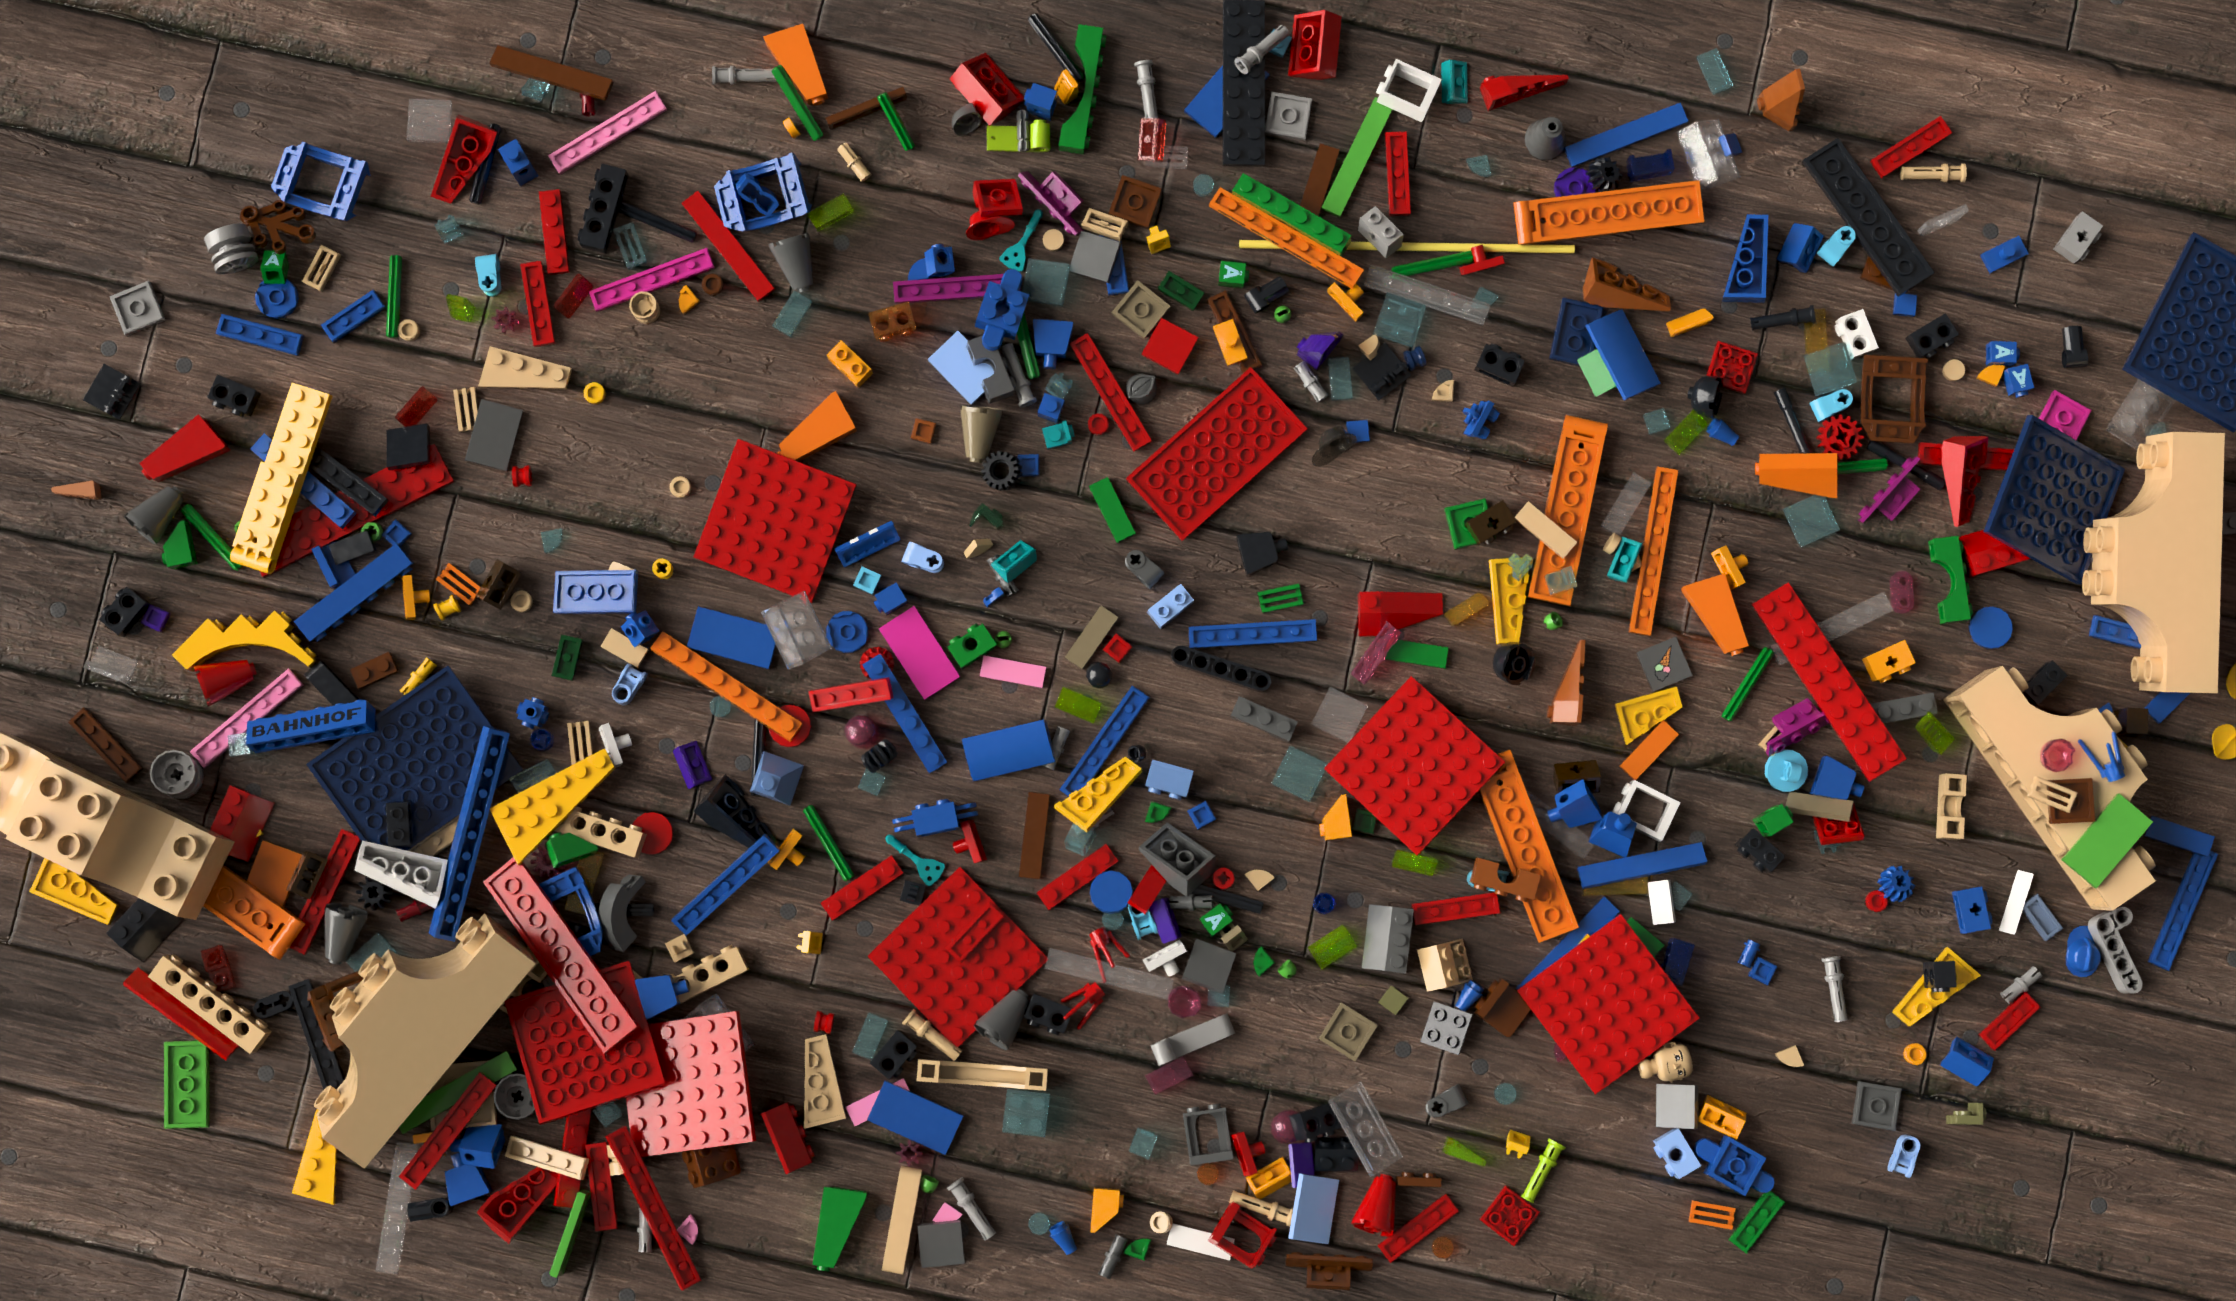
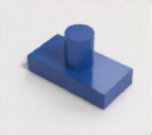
[1980,236,2029,274]

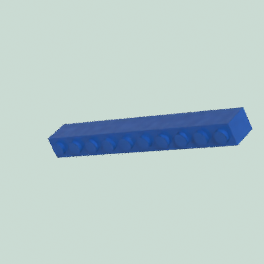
[429,726,510,942]

